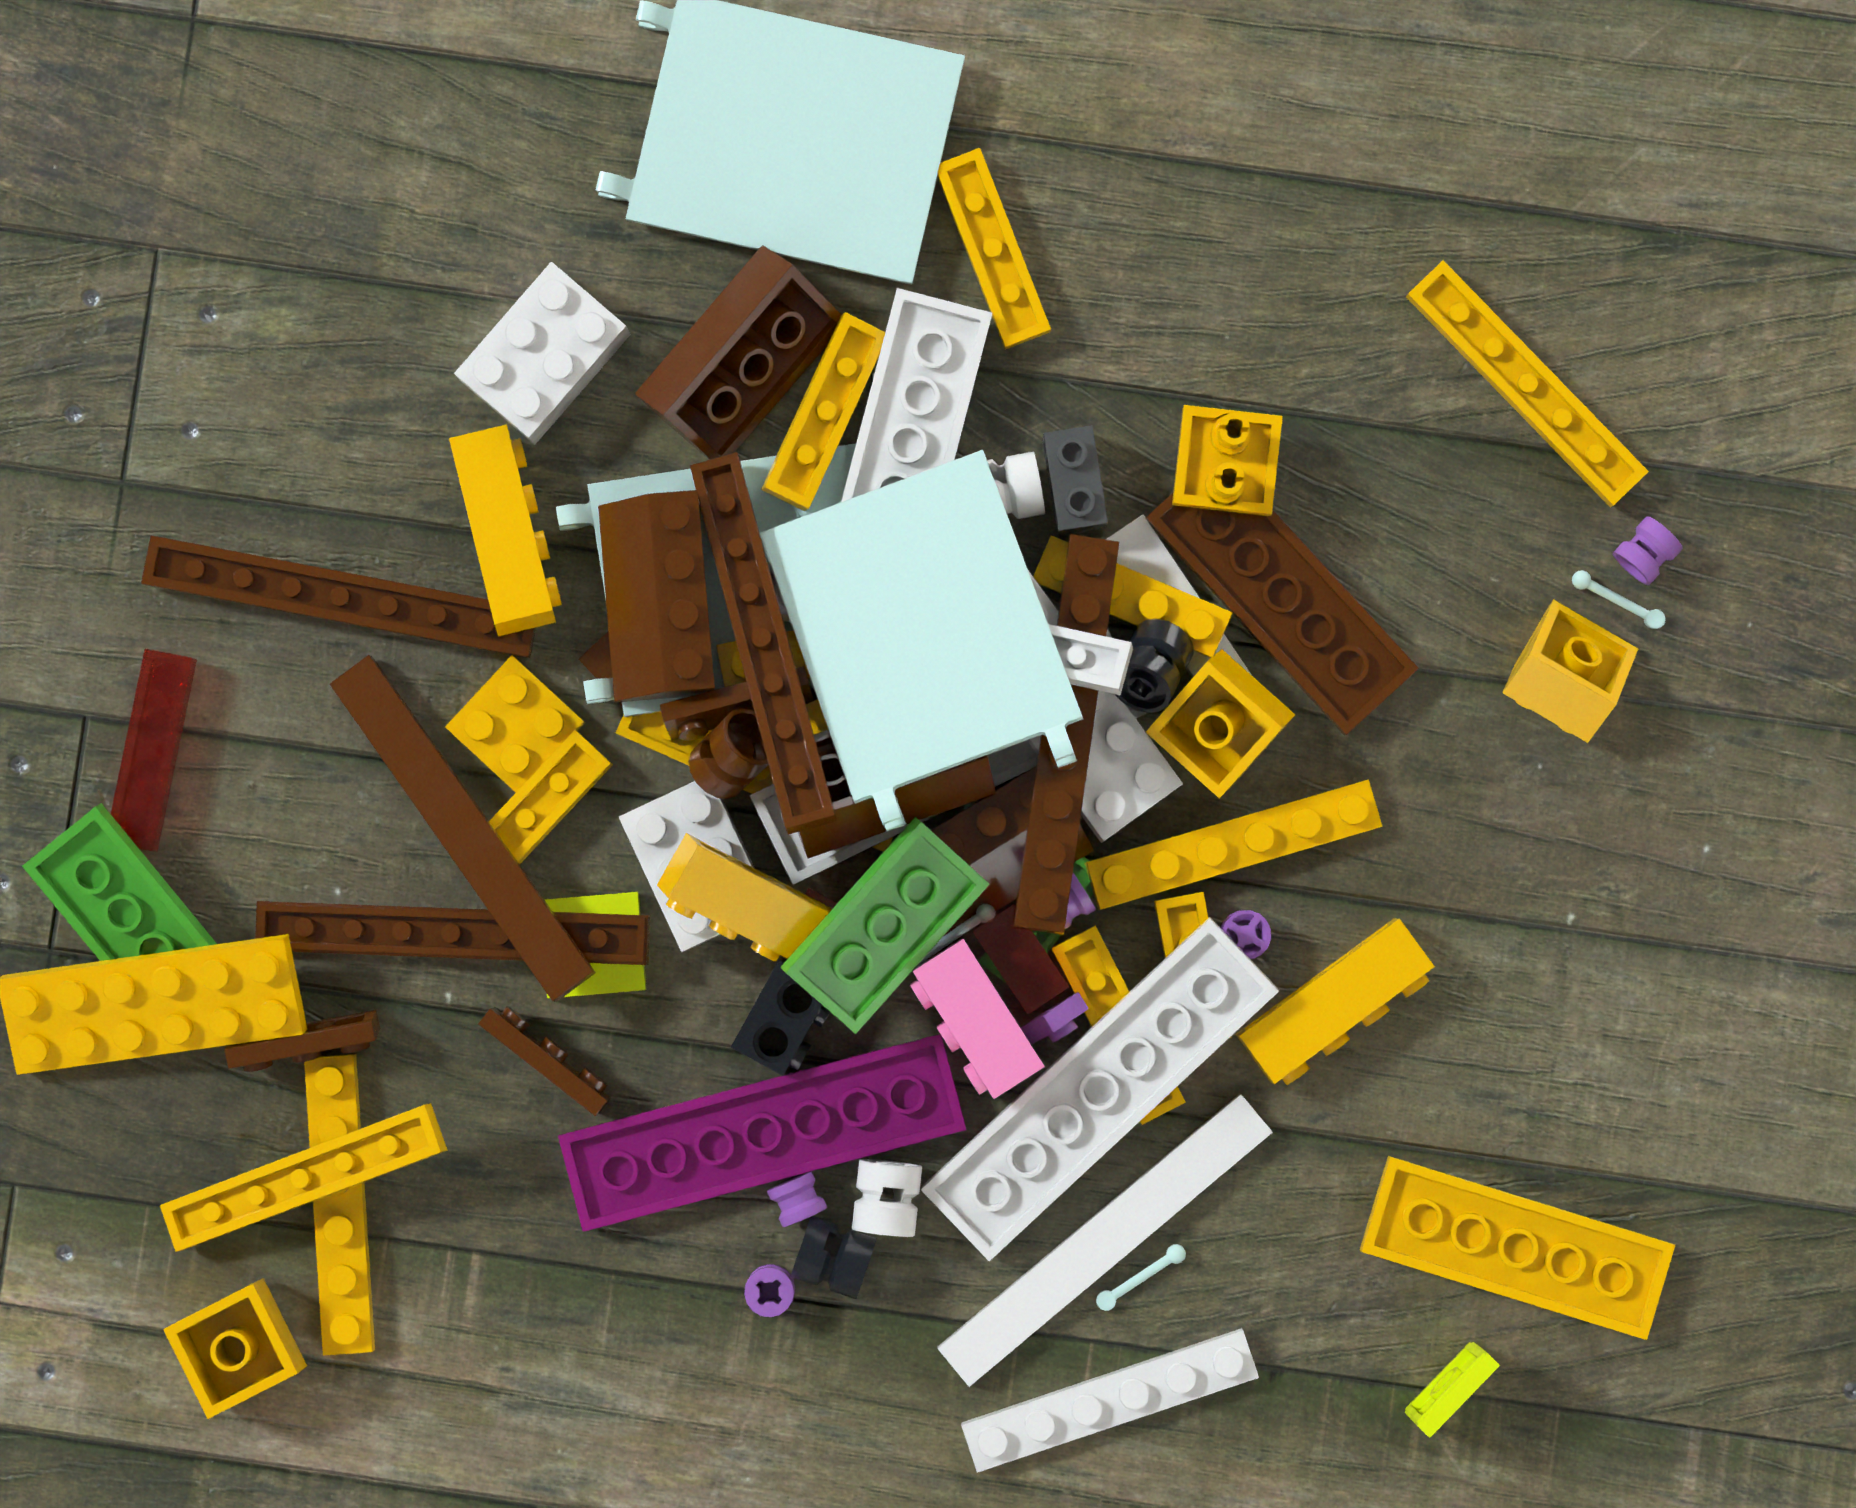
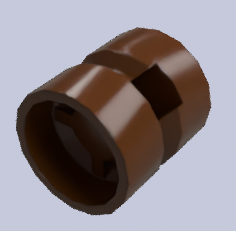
[688,708,769,799]

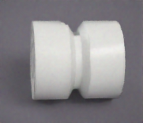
[987,451,1045,519]
[852,1159,922,1237]

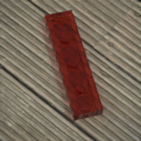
[111,649,197,852]

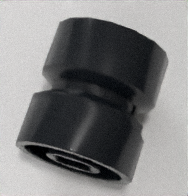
[1115,619,1194,713]
[790,1216,877,1299]

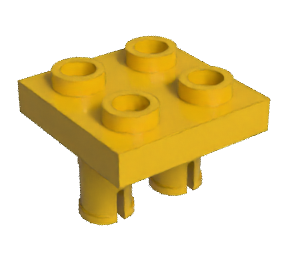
[1172,405,1283,516]

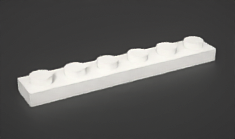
[961,1328,1259,1473]

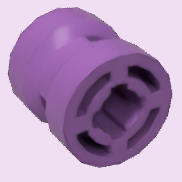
[1613,516,1683,585]

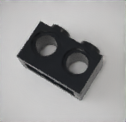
[731,959,830,1076]

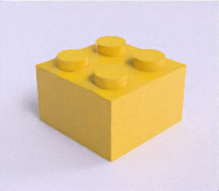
[1146,649,1295,799]
[163,1278,307,1419]

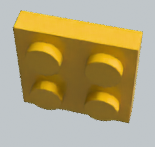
[445,655,586,793]

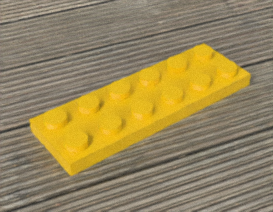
[0,934,307,1075]
[1360,1156,1675,1340]

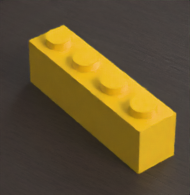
[449,424,562,636]
[657,833,833,962]
[1235,918,1435,1085]

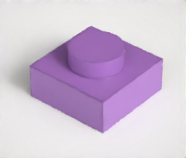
[1021,992,1089,1044]

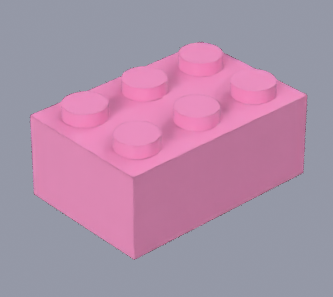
[910,938,1045,1099]

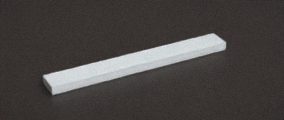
[937,1094,1273,1387]

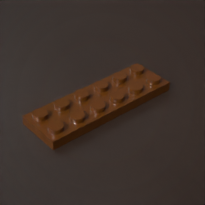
[1145,493,1419,736]

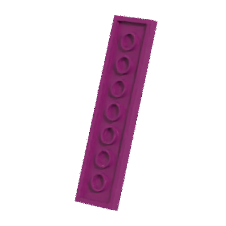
[558,1034,966,1232]

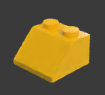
[1503,599,1638,743]

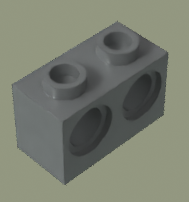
[1042,425,1108,536]

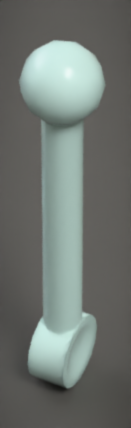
[1572,570,1665,629]
[913,904,995,970]
[1096,1244,1186,1311]

